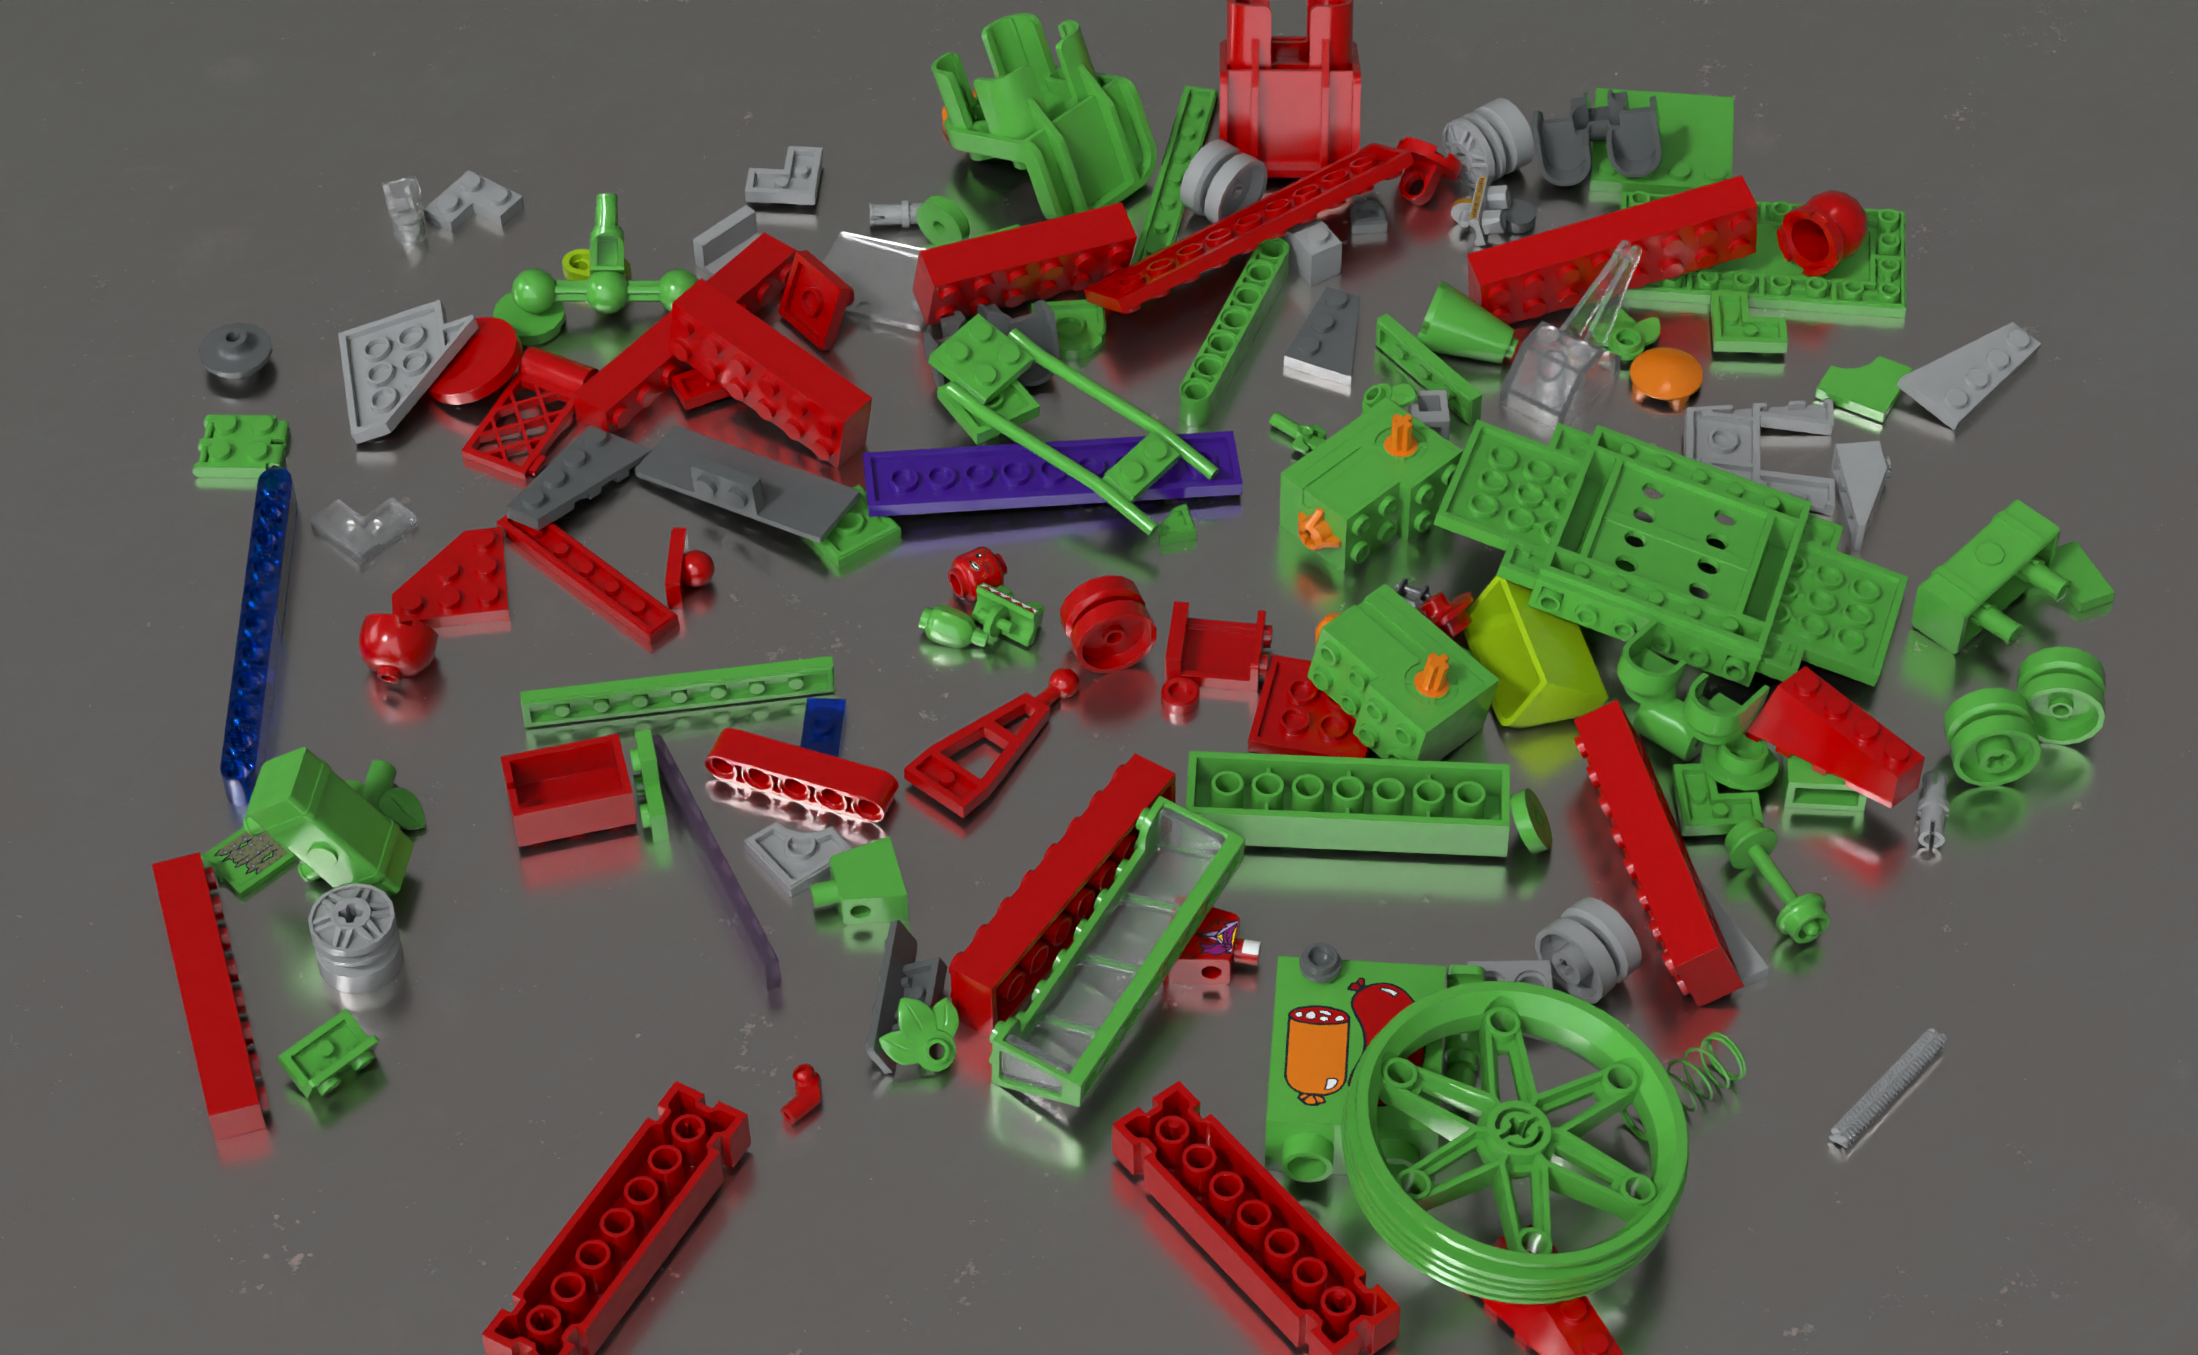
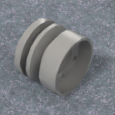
[1442,98,1535,188]
[308,883,404,994]

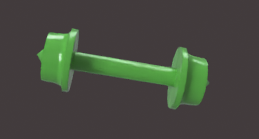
[1725,819,1830,943]

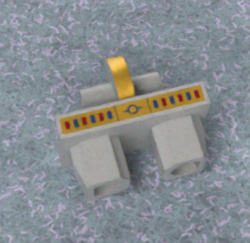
[1451,176,1512,246]

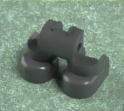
[1532,90,1662,186]
[923,299,1060,388]

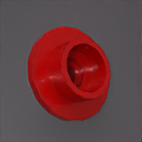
[1418,592,1475,638]

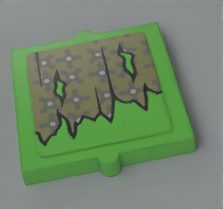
[201,827,298,898]

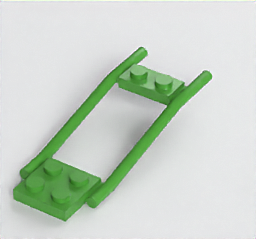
[928,314,1219,536]

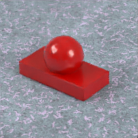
[665,527,715,609]

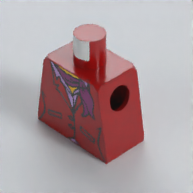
[1163,897,1261,985]

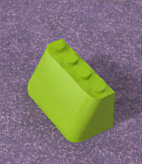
[1463,575,1609,729]

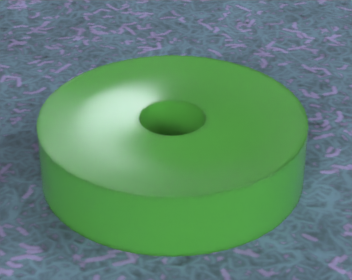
[916,195,970,246]
[1510,788,1553,854]

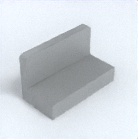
[693,205,761,277]

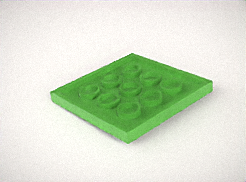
[1590,88,1734,195]

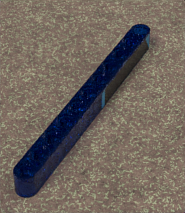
[220,468,297,806]

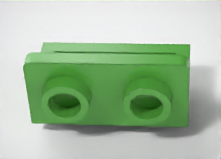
[277,1008,379,1099]

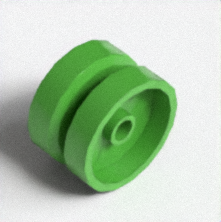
[2017,646,2106,745]
[1943,687,2041,786]

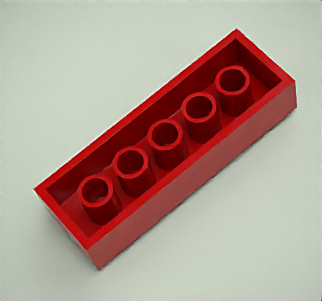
[912,202,1137,326]
[669,278,872,469]

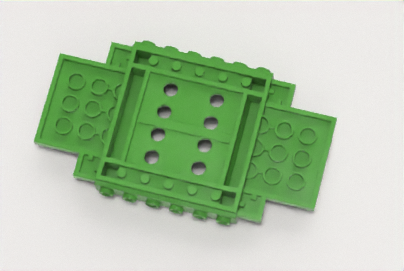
[1433,419,1909,687]

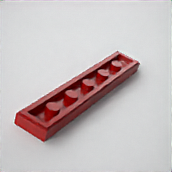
[496,515,679,645]

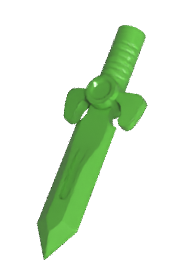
[1269,412,1327,453]

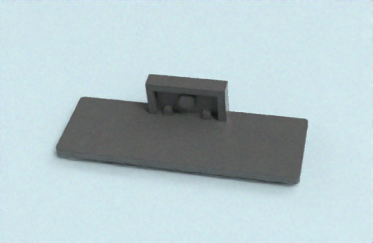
[635,425,860,543]

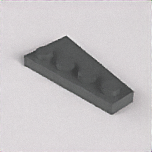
[506,425,652,531]

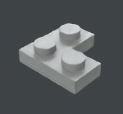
[745,146,823,205]
[423,170,524,233]

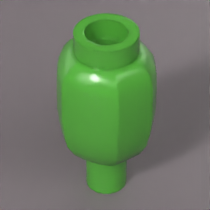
[918,605,989,648]

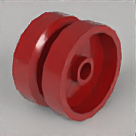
[1060,575,1157,673]

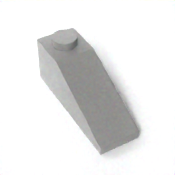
[1280,219,1342,287]
[1831,441,1891,551]

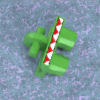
[971,582,1045,647]

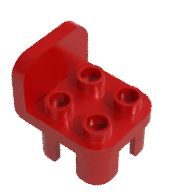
[1219,0,1361,178]

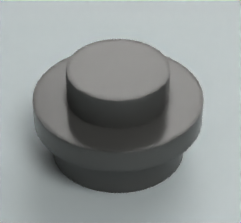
[1299,943,1342,983]

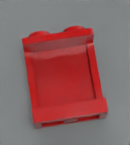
[1165,601,1273,692]

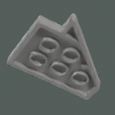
[338,299,479,444]

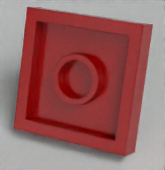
[778,250,855,351]

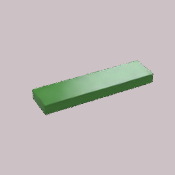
[1376,313,1482,426]

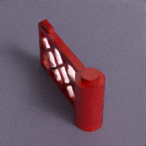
[461,346,599,481]

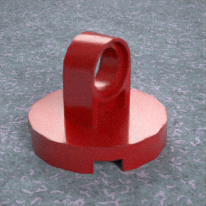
[1396,137,1464,205]

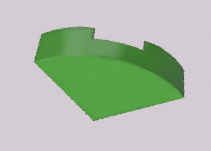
[1159,504,1197,546]

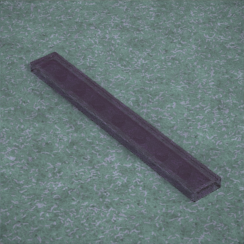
[652,733,782,991]

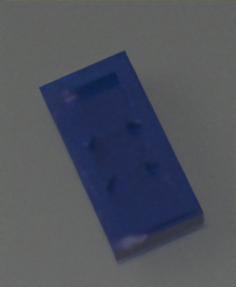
[800,698,847,758]

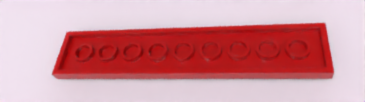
[1083,143,1414,314]

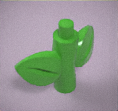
[344,760,426,830]

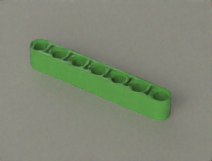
[1179,237,1289,427]

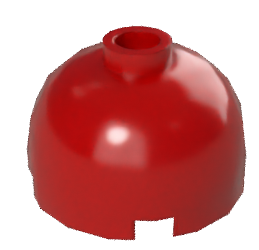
[359,613,438,683]

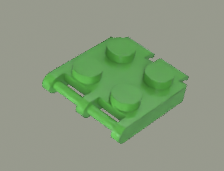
[193,414,290,478]

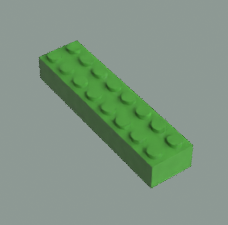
[1185,751,1510,857]

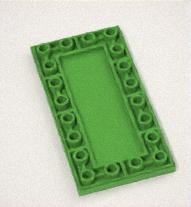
[1616,191,1906,318]

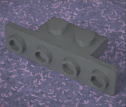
[866,920,947,1074]

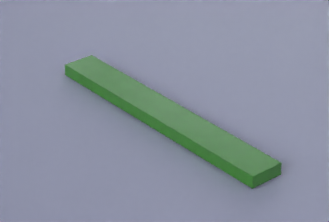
[1131,86,1218,265]
[520,656,836,727]

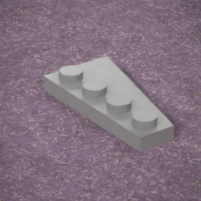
[1896,322,2041,430]

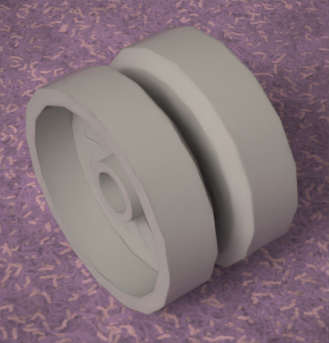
[1180,139,1267,223]
[1535,897,1642,1004]

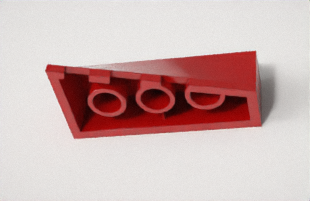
[1745,666,1925,808]
[1479,1224,1624,1355]

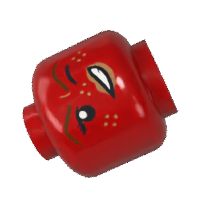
[948,547,1007,602]

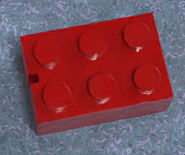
[500,733,637,847]

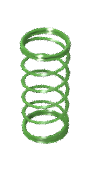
[1620,1032,1746,1141]

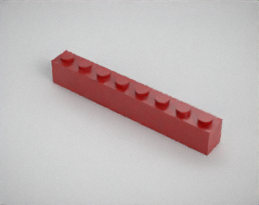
[572,232,797,434]
[152,852,270,1141]

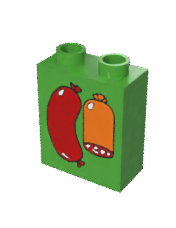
[1265,956,1446,1182]

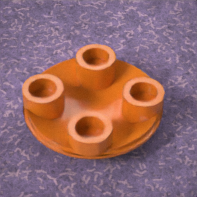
[1630,347,1703,405]

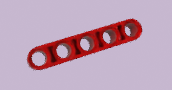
[705,728,899,822]

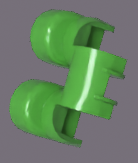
[1617,618,1770,762]

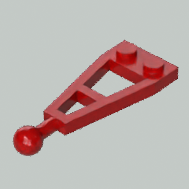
[904,668,1079,818]

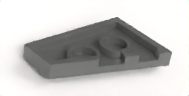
[1284,287,1360,387]

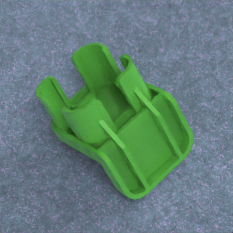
[931,13,1157,220]

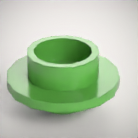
[1700,731,1779,791]

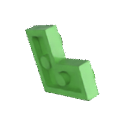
[1710,290,1788,353]
[629,729,669,843]
[1672,763,1764,836]

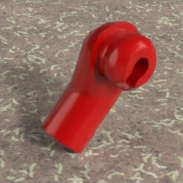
[780,1064,822,1125]

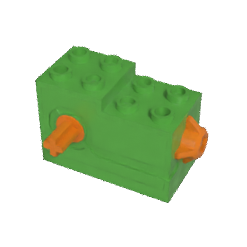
[1279,397,1463,572]
[1307,583,1499,761]

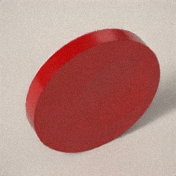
[427,317,523,405]

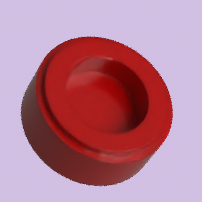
[1161,677,1200,715]

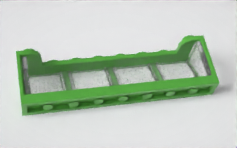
[989,796,1246,1107]

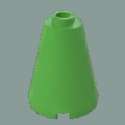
[1417,280,1519,364]

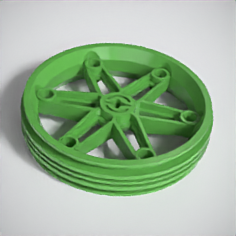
[1341,981,1689,1304]

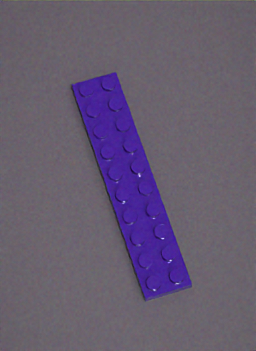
[863,431,1243,517]

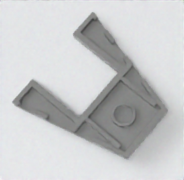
[1684,399,1835,516]

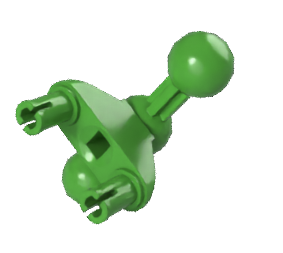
[511,193,699,314]

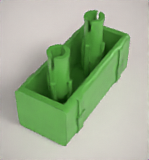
[1911,499,2071,654]
[243,747,414,897]

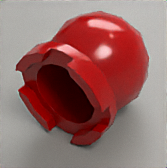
[1777,190,1868,277]

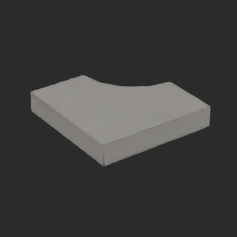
[744,821,853,898]

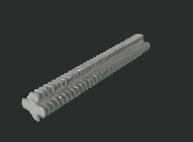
[1829,1028,1947,1148]

